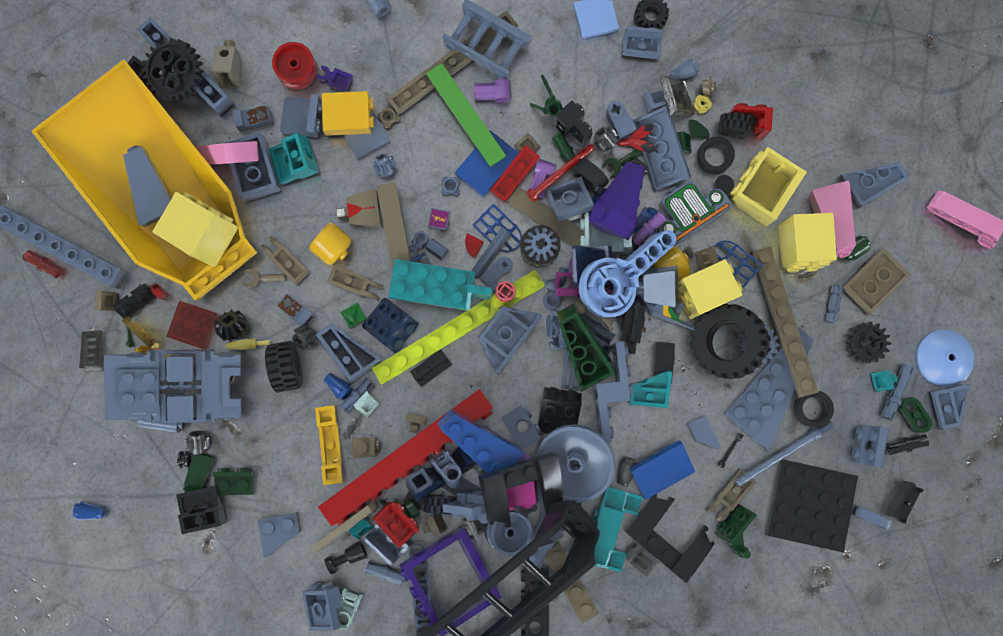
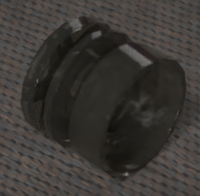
[520,225,561,269]

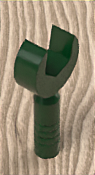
[602,149,643,178]

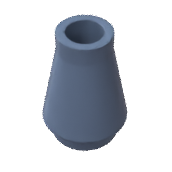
[670,58,700,81]

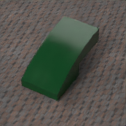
[182,453,214,492]

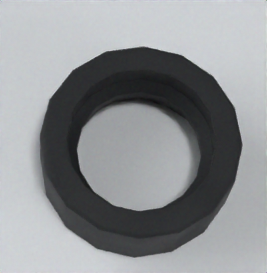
[697,136,735,174]
[572,159,609,193]
[794,391,834,427]

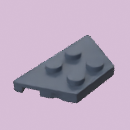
[478,306,542,374]

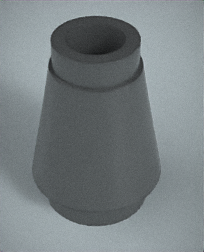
[617,456,639,487]

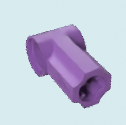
[474,79,511,102]
[529,158,557,199]

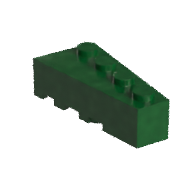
[557,303,616,392]

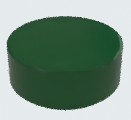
[403,499,420,519]

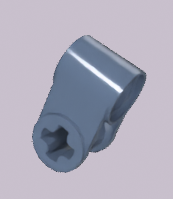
[606,101,636,140]
[429,449,463,488]

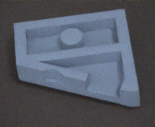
[931,384,970,430]
[258,512,301,557]

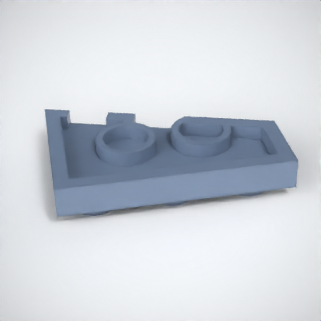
[840,162,910,208]

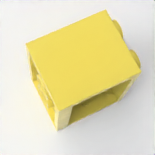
[729,147,807,227]
[152,192,239,267]
[778,213,837,273]
[678,259,743,320]

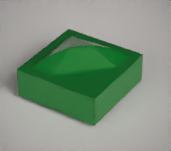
[341,303,367,329]

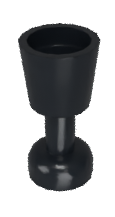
[324,540,368,575]

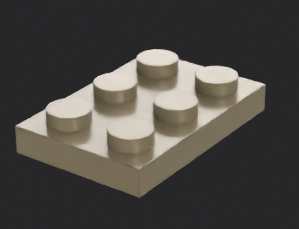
[843,247,911,315]

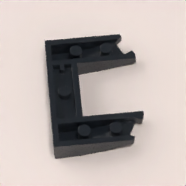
[478,452,564,527]
[624,494,715,583]

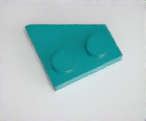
[629,370,672,408]

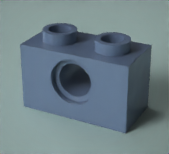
[501,405,542,450]

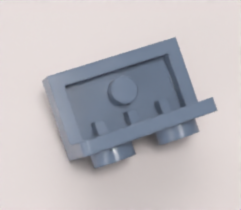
[622,25,663,59]
[363,525,412,566]

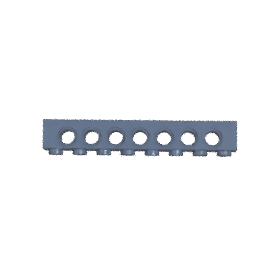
[0,204,128,289]

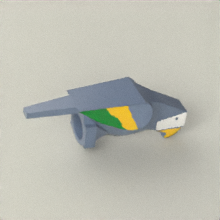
[636,291,696,331]

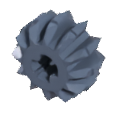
[524,228,557,261]

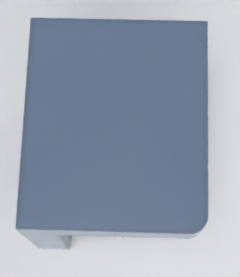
[643,90,670,113]

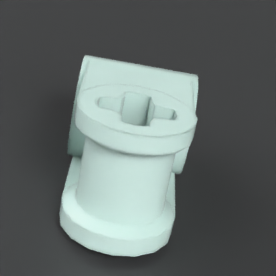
[337,588,363,630]

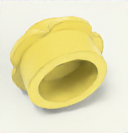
[693,95,712,113]

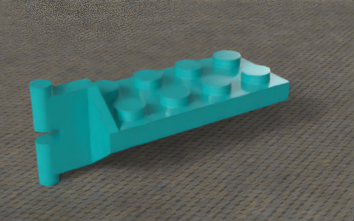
[388,259,492,311]

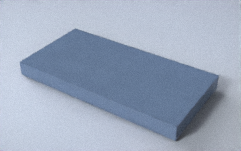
[633,106,692,191]

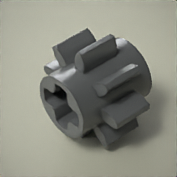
[594,127,618,151]
[292,325,316,350]
[184,431,210,454]

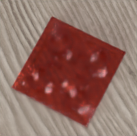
[166,301,217,349]

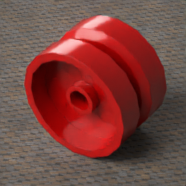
[272,42,318,90]

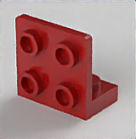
[730,103,773,140]

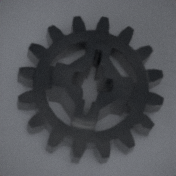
[847,321,891,363]

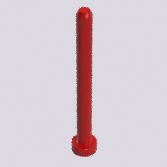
[526,144,595,202]

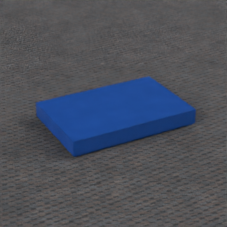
[455,130,519,198]
[629,440,695,500]

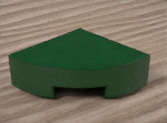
[688,120,710,140]

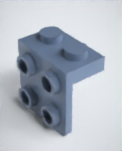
[280,94,322,138]

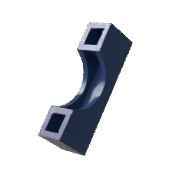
[406,447,477,502]

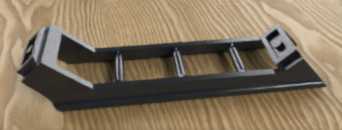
[419,500,600,636]

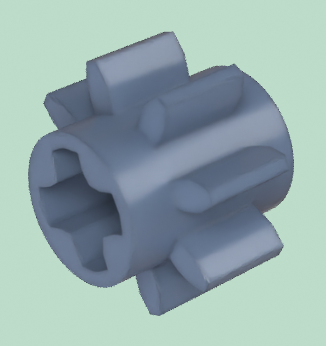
[372,153,397,177]

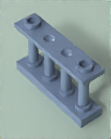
[442,0,531,79]

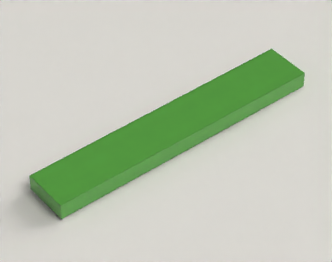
[426,63,506,168]

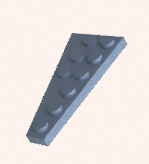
[724,327,814,452]

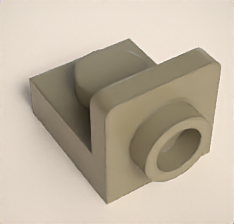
[352,437,380,458]

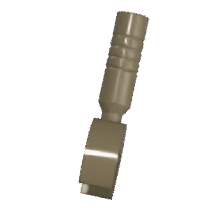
[242,269,286,288]

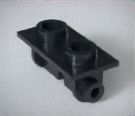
[113,283,156,320]
[621,302,646,343]
[410,349,452,387]

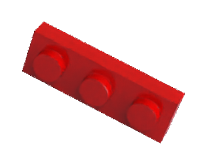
[491,145,540,201]

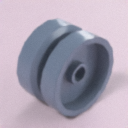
[484,510,533,556]

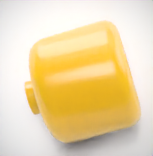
[309,222,352,265]
[651,246,691,282]

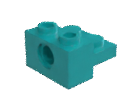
[269,133,319,185]

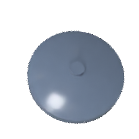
[536,424,615,503]

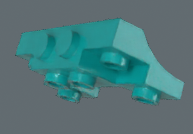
[593,486,643,573]

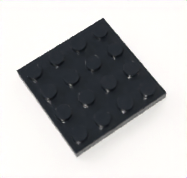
[766,459,858,553]

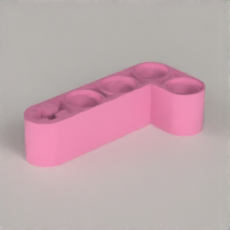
[195,141,259,165]
[927,190,1003,249]

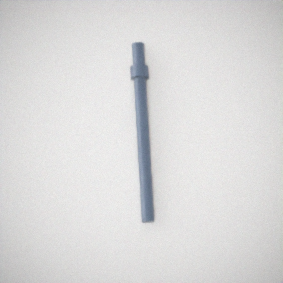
[735,421,834,487]

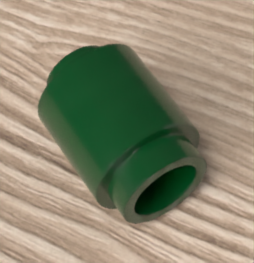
[844,235,871,262]

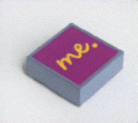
[428,208,450,231]

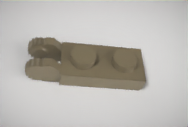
[260,236,310,285]
[327,265,384,301]
[707,469,757,522]

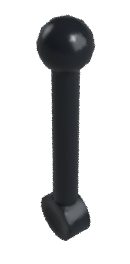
[718,433,744,468]

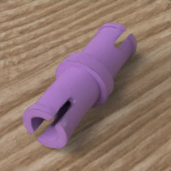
[632,211,668,246]

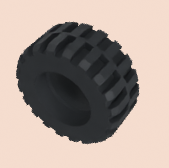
[690,303,770,379]

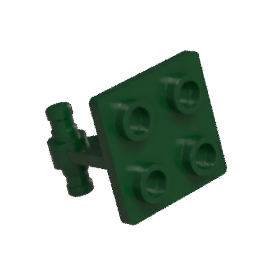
[714,504,757,559]

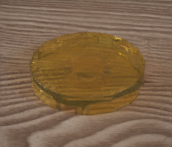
[122,316,155,348]

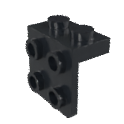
[538,387,582,433]

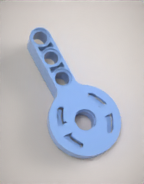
[579,230,676,318]

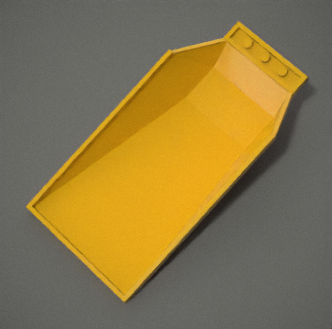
[31,59,257,301]

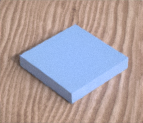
[573,0,619,39]

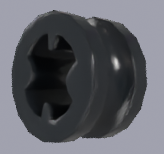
[177,451,192,469]

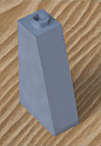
[123,145,172,227]

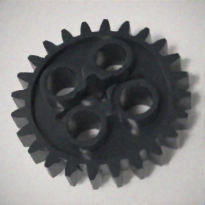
[141,38,204,103]

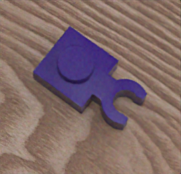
[317,65,353,92]

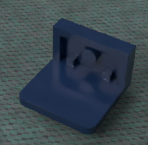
[571,245,613,286]
[362,298,419,354]

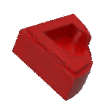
[465,233,484,259]
[149,283,169,300]

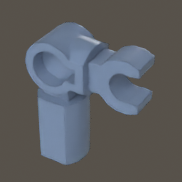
[408,231,449,260]

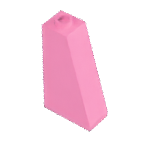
[808,180,856,258]

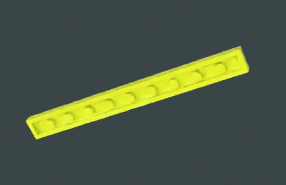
[372,270,545,385]

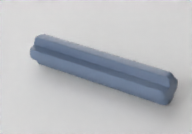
[471,228,510,278]

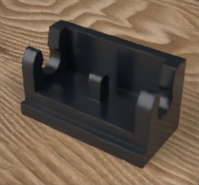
[886,481,924,525]

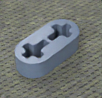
[854,506,893,530]

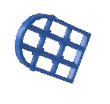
[472,204,522,253]
[714,240,762,288]

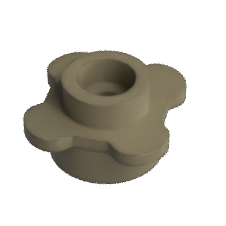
[703,76,716,98]
[377,106,400,128]

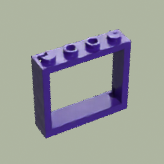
[399,527,502,636]

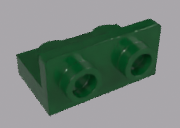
[212,467,255,495]

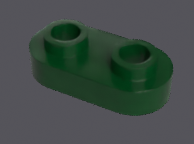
[899,397,932,433]

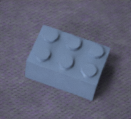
[223,132,281,202]

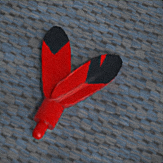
[616,124,656,153]

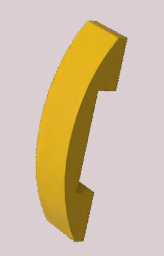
[315,405,343,485]

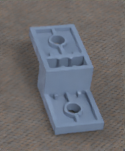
[593,341,633,443]

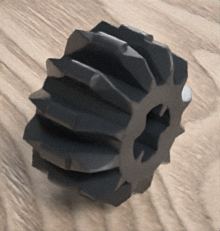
[214,309,248,342]

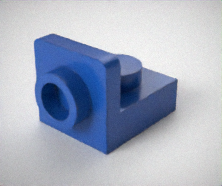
[633,206,658,239]

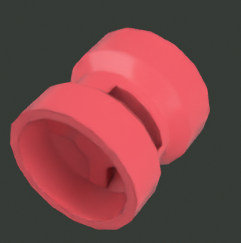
[496,281,515,303]

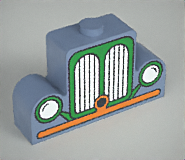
[657,180,733,246]

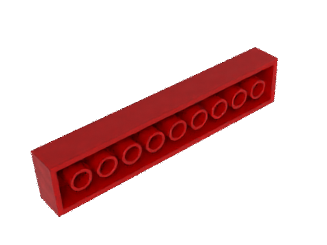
[318,389,493,527]

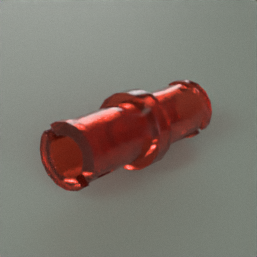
[23,250,63,278]

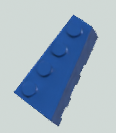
[438,409,525,473]

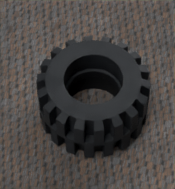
[265,341,302,393]

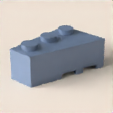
[315,323,382,384]

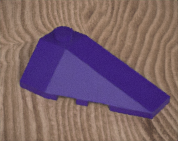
[588,161,645,240]

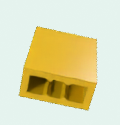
[322,91,374,136]

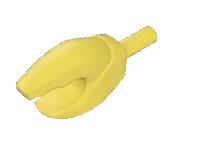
[225,339,270,350]

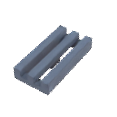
[561,350,581,391]

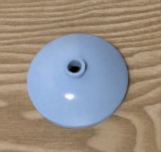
[916,330,974,387]

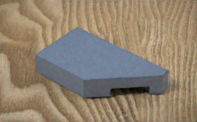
[687,416,721,449]

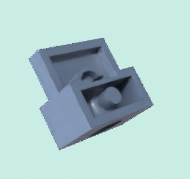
[852,425,889,468]
[443,489,489,523]

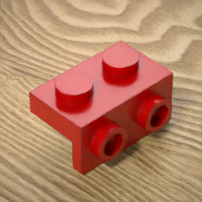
[372,502,420,548]

